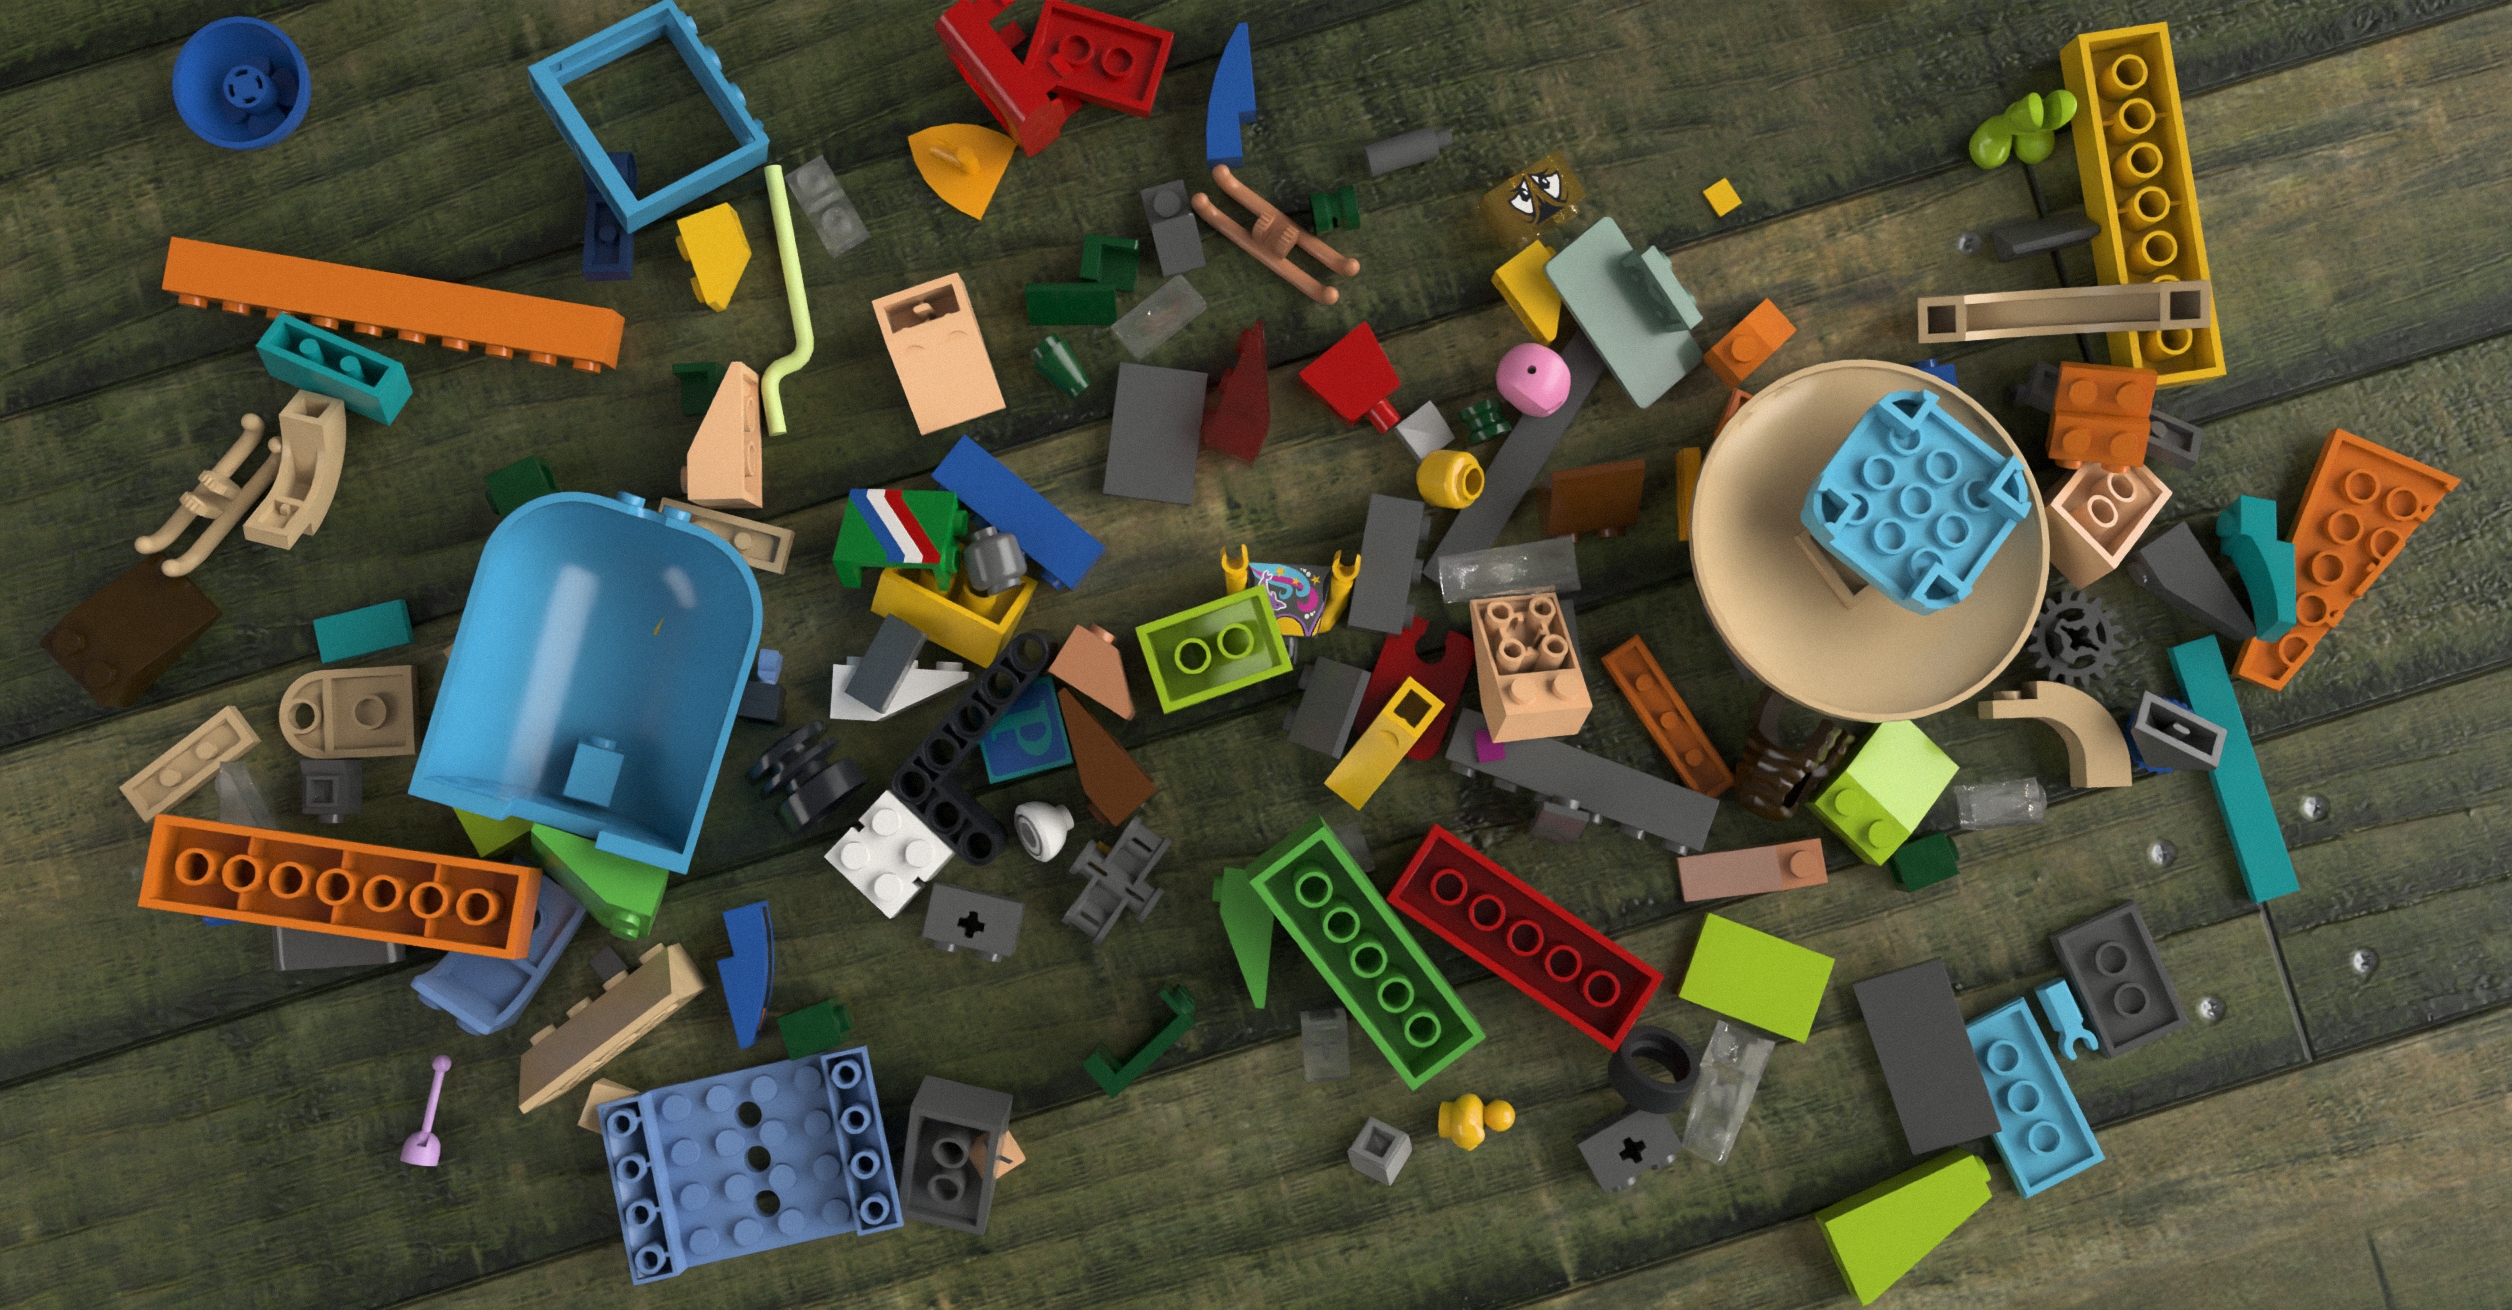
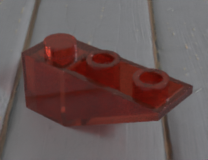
[1199,319,1271,468]

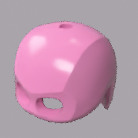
[1496,343,1571,417]

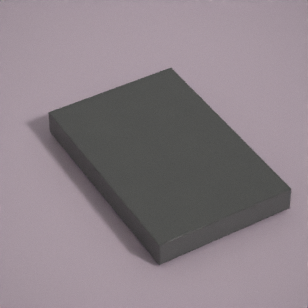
[1103,362,1208,506]
[2048,899,2191,1060]

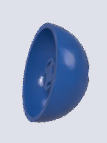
[172,16,312,151]

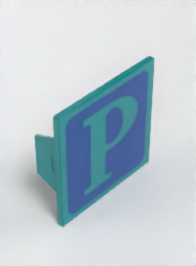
[971,675,1074,784]

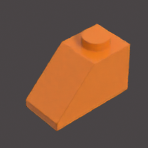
[1702,298,1797,390]

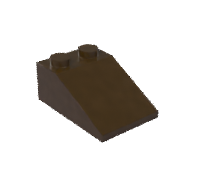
[38,551,224,708]

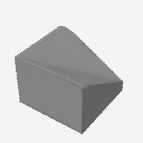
[1393,400,1456,465]
[1347,1116,1412,1186]

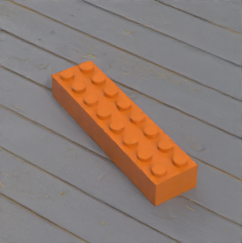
[138,814,543,960]

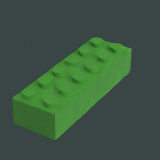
[1245,813,1486,1091]

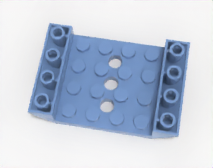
[597,1045,904,1286]

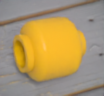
[1416,449,1485,509]

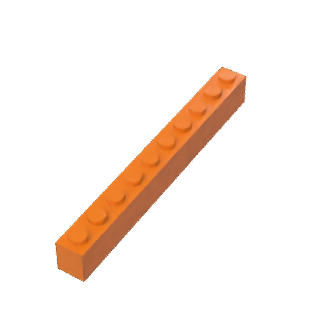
[162,237,625,374]

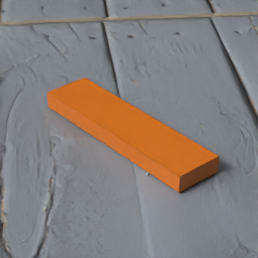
[1599,634,1734,798]

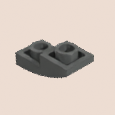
[1525,795,1590,846]

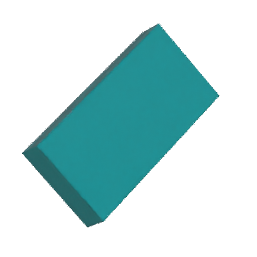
[313,599,415,664]

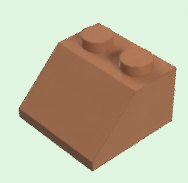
[1048,623,1136,720]

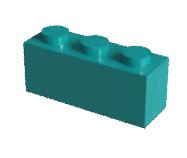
[256,312,413,426]

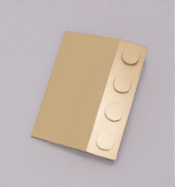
[518,943,711,1114]

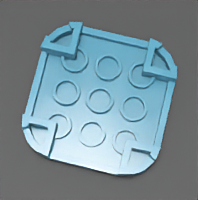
[1800,389,2032,616]

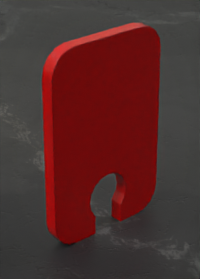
[1354,616,1475,761]

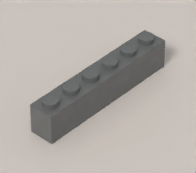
[1443,707,1720,856]

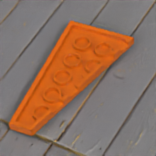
[2231,428,2461,692]

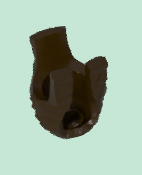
[1733,686,1856,821]

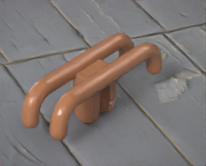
[1191,164,1360,306]

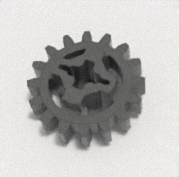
[2021,591,2124,687]

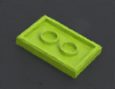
[1676,912,1835,1044]

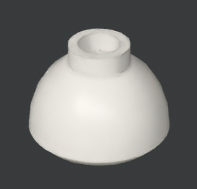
[1014,801,1074,862]

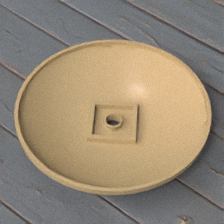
[1688,359,2050,723]

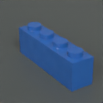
[931,434,1107,591]

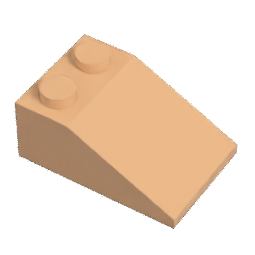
[680,362,762,509]
[2042,462,2172,591]

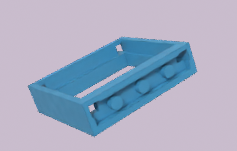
[527,0,770,234]

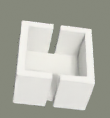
[824,789,956,919]

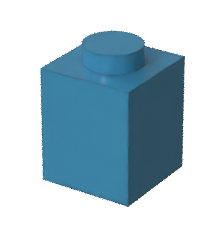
[563,733,624,807]

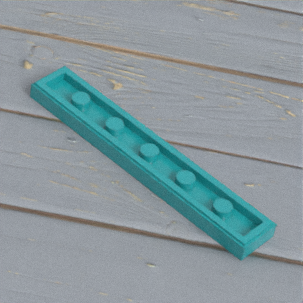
[2166,634,2300,903]

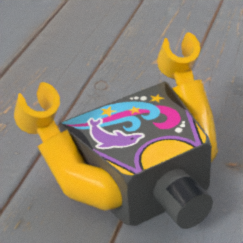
[1220,544,1361,665]

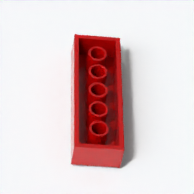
[1383,822,1665,1053]

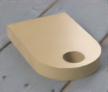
[279,665,421,759]

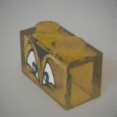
[1478,150,1586,251]

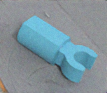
[2034,977,2098,1061]

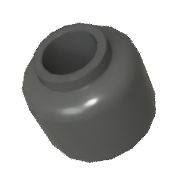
[961,526,1027,596]

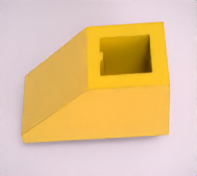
[675,202,752,312]

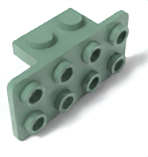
[1543,217,1703,408]

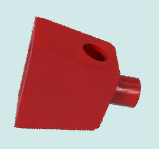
[1298,321,1402,435]

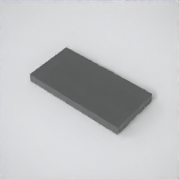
[1852,956,2002,1155]

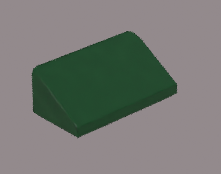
[1025,282,1117,326]

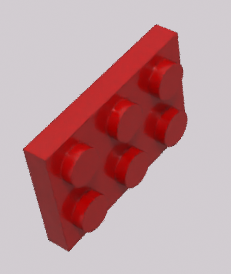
[1023,0,1174,119]

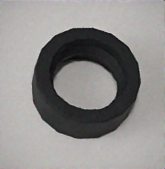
[1608,1025,1700,1114]

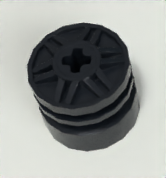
[744,719,868,838]

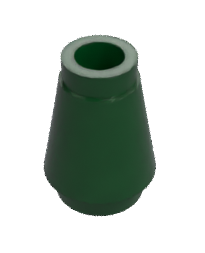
[1027,333,1091,400]

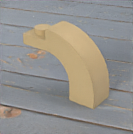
[243,389,346,550]
[1978,681,2132,788]

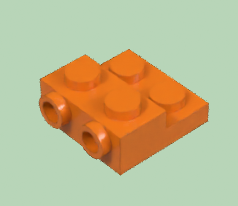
[2045,361,2158,474]

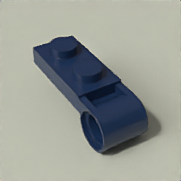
[582,151,638,282]

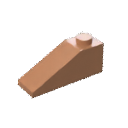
[1676,836,1828,902]

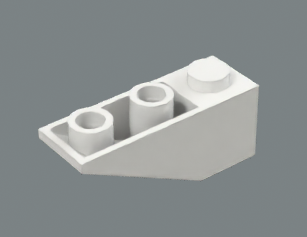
[830,656,974,721]

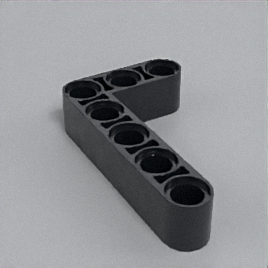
[892,628,1059,867]

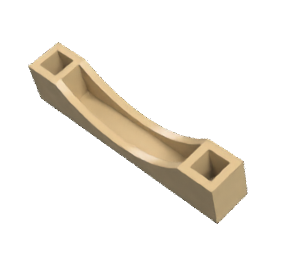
[1918,279,2211,344]

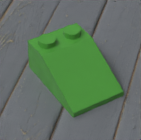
[531,822,669,941]

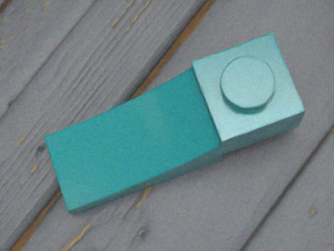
[2216,495,2297,643]

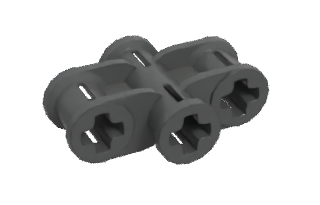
[1061,815,1172,947]

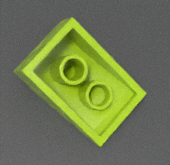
[1135,584,1293,714]
[1803,720,1960,866]

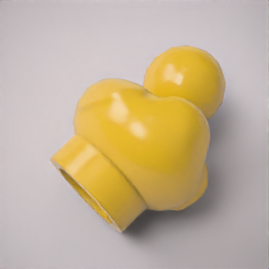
[1438,1093,1515,1151]

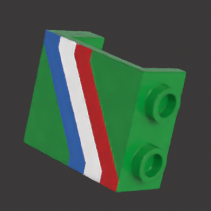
[832,489,968,591]

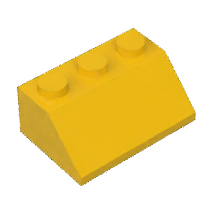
[870,542,1038,669]

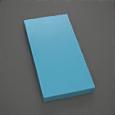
[1964,996,2105,1199]

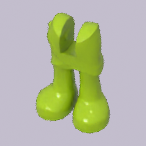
[1969,89,2077,170]

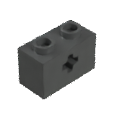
[922,881,1027,962]
[1571,1104,1683,1193]

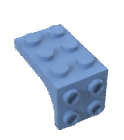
[410,855,589,1036]

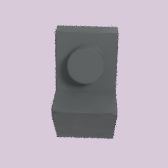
[1140,179,1206,279]

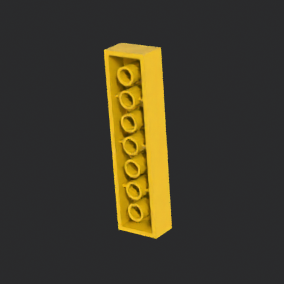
[2059,21,2227,391]

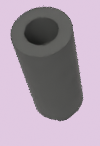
[1362,126,1453,177]

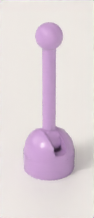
[400,1055,451,1166]

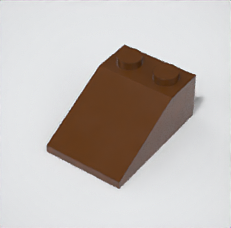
[1534,458,1646,546]
[1057,687,1160,827]

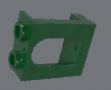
[1082,980,1197,1099]

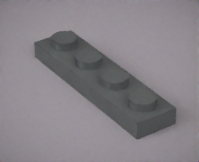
[2022,360,2203,472]

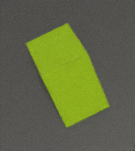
[453,807,547,858]

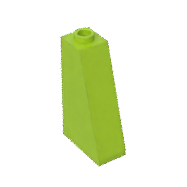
[1814,1147,1992,1307]

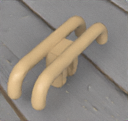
[134,413,282,577]

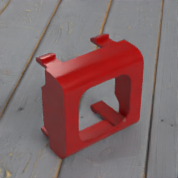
[934,0,1083,157]

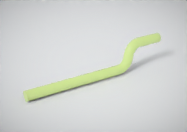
[761,165,814,436]

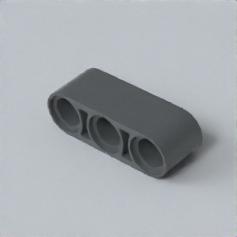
[271,925,407,971]

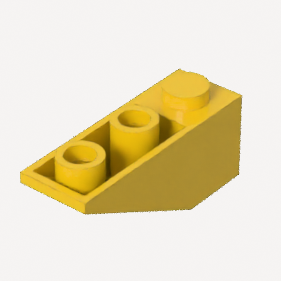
[1324,676,1445,811]

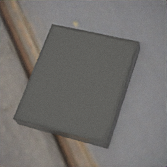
[588,945,630,983]

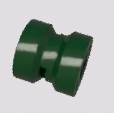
[1308,185,1360,237]

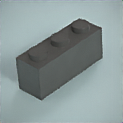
[1347,493,1432,639]

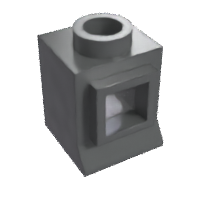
[299,760,362,823]

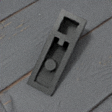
[2124,521,2256,641]

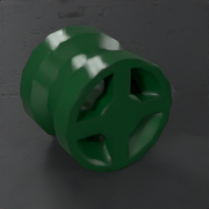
[1458,397,1513,447]

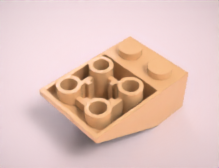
[872,272,1006,436]
[1470,592,1593,743]

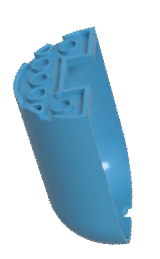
[407,490,763,875]

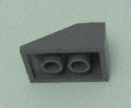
[899,1075,1013,1236]

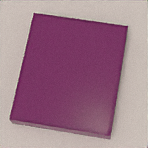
[1474,729,1506,763]

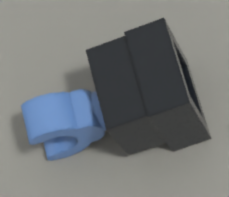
[736,648,787,728]

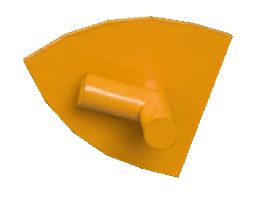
[908,123,1017,220]

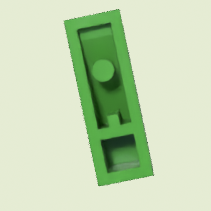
[1212,865,1274,1009]

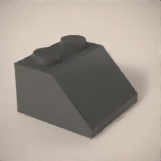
[1282,656,1371,759]

